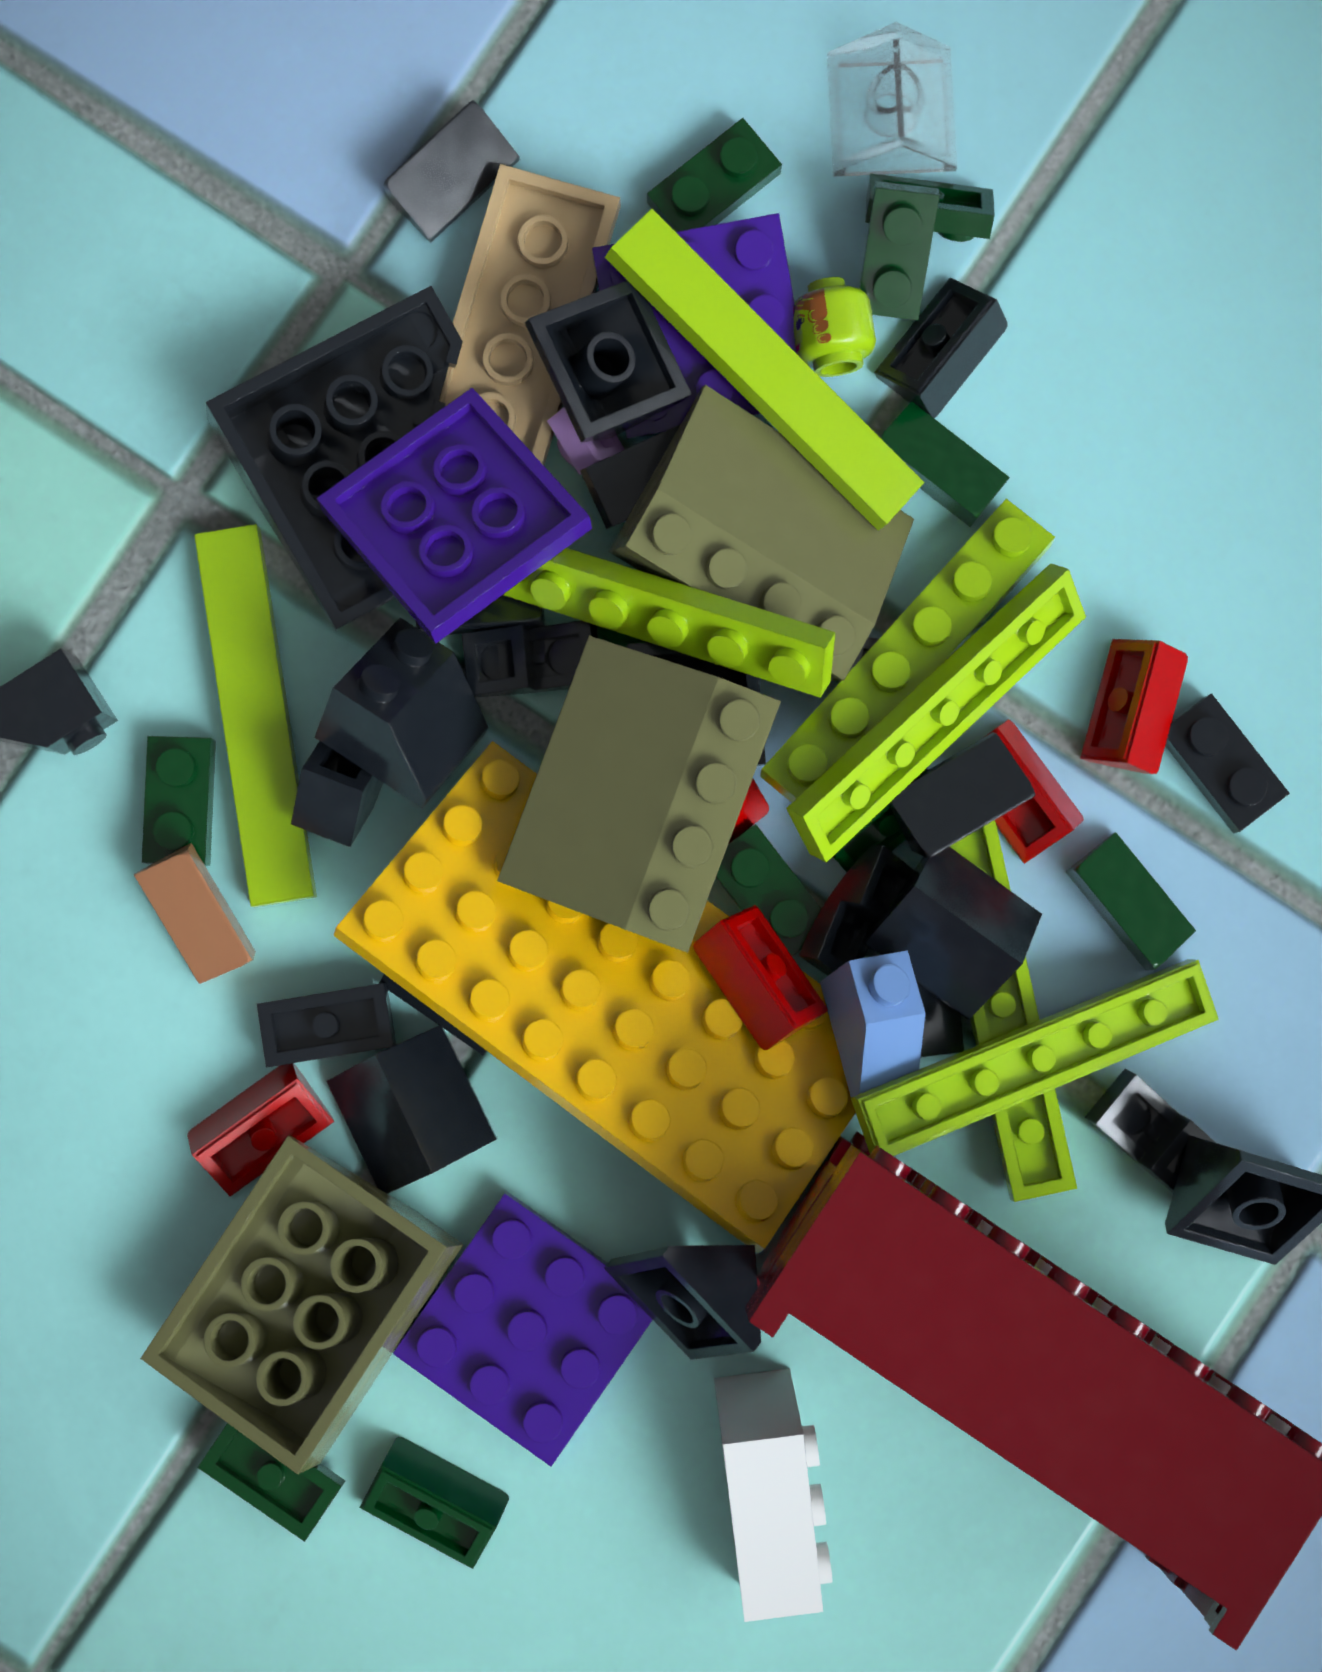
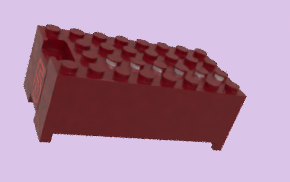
[745,1131,1322,1651]

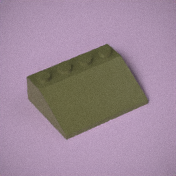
[609,385,914,681]
[497,636,781,953]
[140,1136,464,1474]

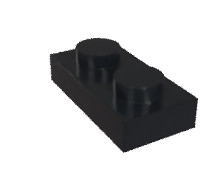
[1165,693,1290,834]
[257,983,396,1068]

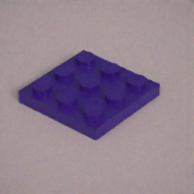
[592,213,797,439]
[316,388,592,644]
[393,1191,653,1467]

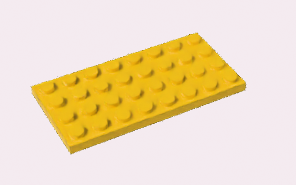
[334,741,856,1254]

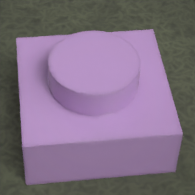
[547,407,625,475]

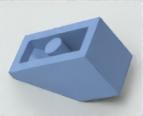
[820,950,925,1097]

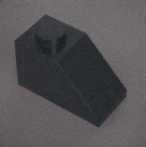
[0,648,118,755]
[291,741,383,847]

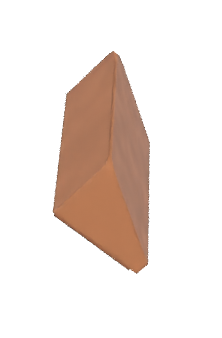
[134,843,256,984]

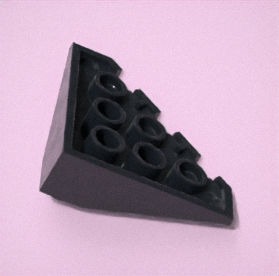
[206,286,463,631]

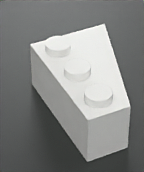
[714,1368,833,1622]

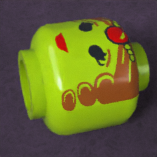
[793,277,876,377]

